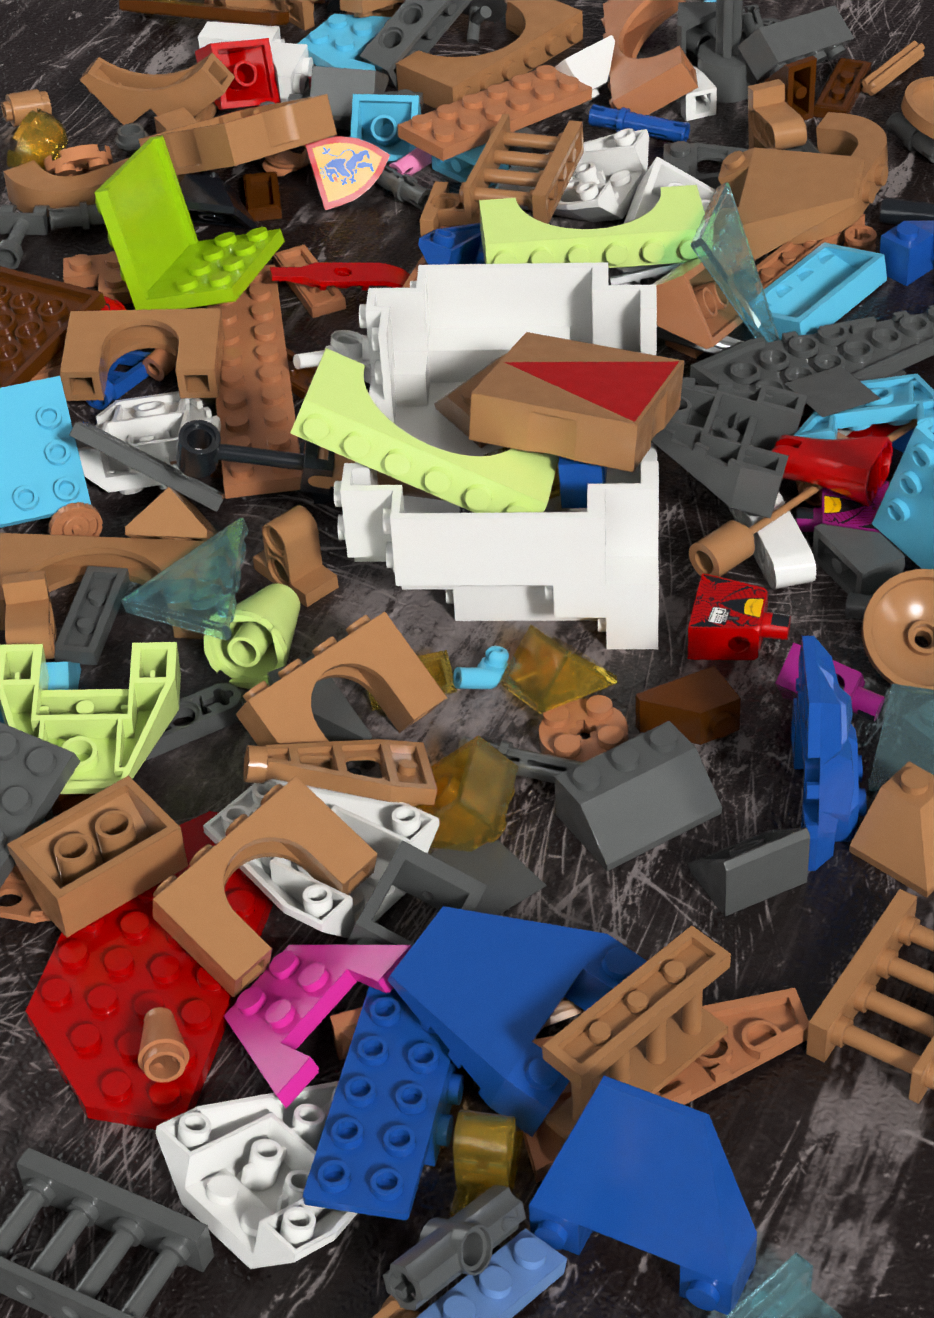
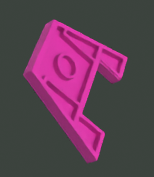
[224,945,412,1109]

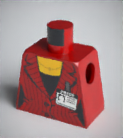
[688,573,791,660]

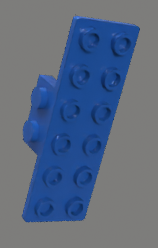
[303,986,464,1220]

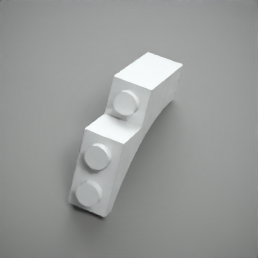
[198,21,314,102]

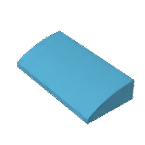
[742,242,887,340]

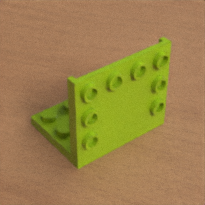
[94,135,285,310]

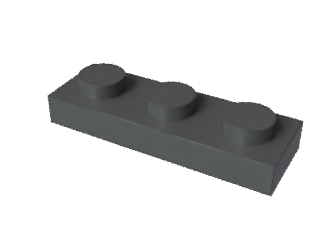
[55,566,130,665]

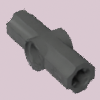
[383,1185,526,1311]

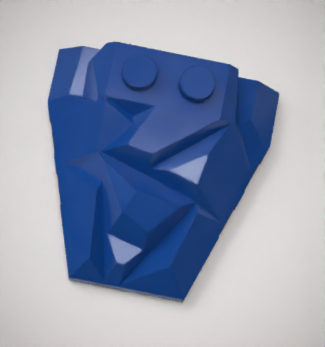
[791,636,867,871]

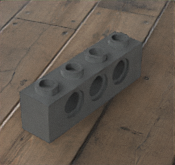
[359,0,472,90]

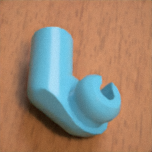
[453,645,509,690]

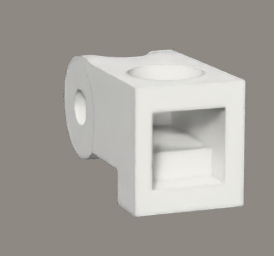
[675,66,717,121]

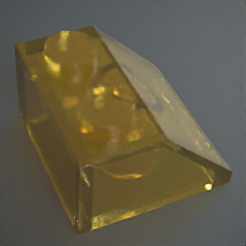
[413,735,518,852]

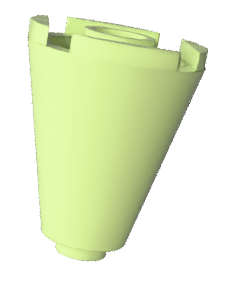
[204,583,300,689]

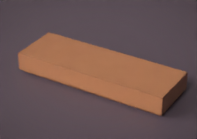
[273,245,346,319]

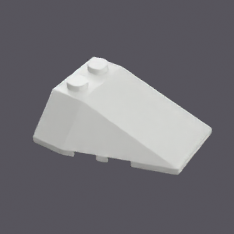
[76,391,221,495]

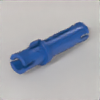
[588,104,690,142]

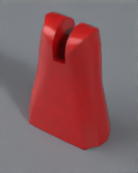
[771,435,893,507]

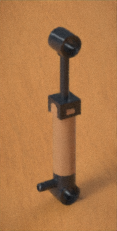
[176,420,474,513]

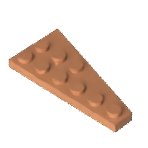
[522,988,809,1183]

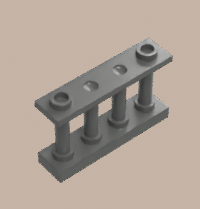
[0,1147,214,1318]

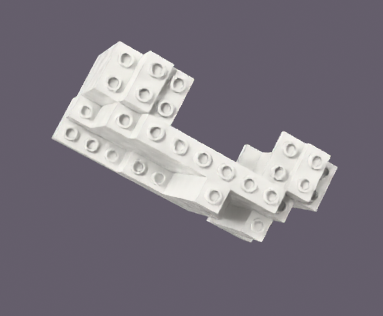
[334,262,659,649]

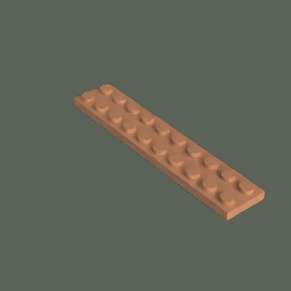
[207,264,302,499]

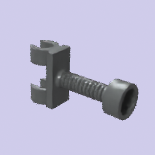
[0,204,51,270]

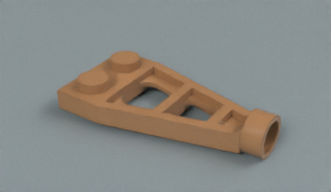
[243,739,437,806]

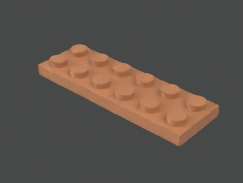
[398,65,592,161]

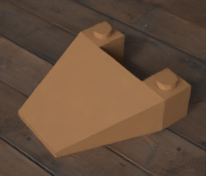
[707,147,865,271]

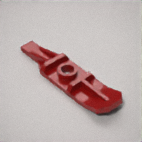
[270,262,410,291]

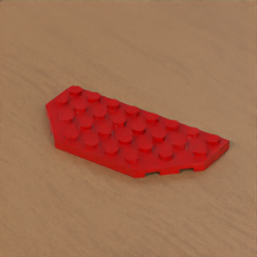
[25,811,273,1130]

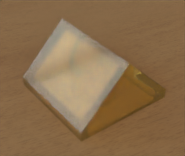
[501,624,618,714]

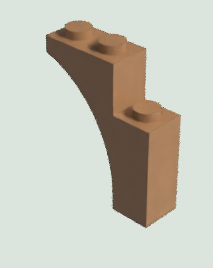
[79,53,235,125]

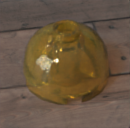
[7,108,68,171]

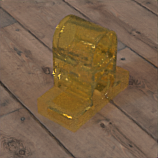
[450,1109,524,1217]

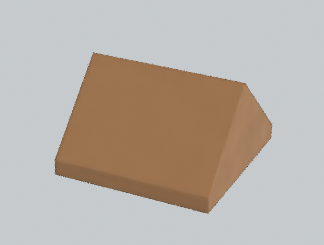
[125,487,225,542]

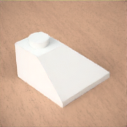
[555,35,615,105]

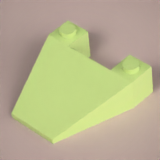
[0,642,181,794]

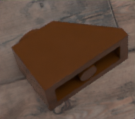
[765,56,817,121]
[635,666,741,745]

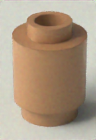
[1,89,52,127]

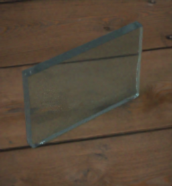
[868,684,934,792]

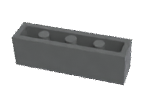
[737,5,854,80]

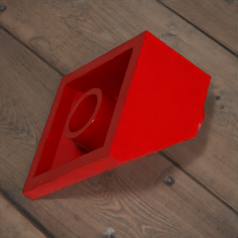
[195,38,280,110]

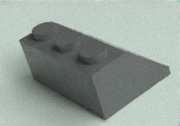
[554,721,722,871]

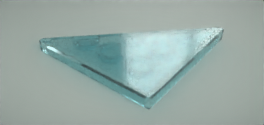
[691,182,780,343]
[121,518,249,640]

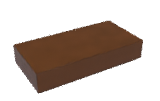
[243,171,282,221]

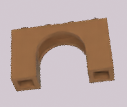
[60,308,225,401]
[236,612,447,769]
[153,776,378,998]

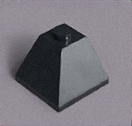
[179,171,257,230]

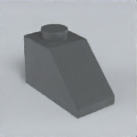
[812,524,905,595]

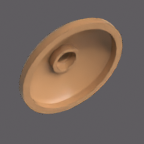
[862,569,934,697]

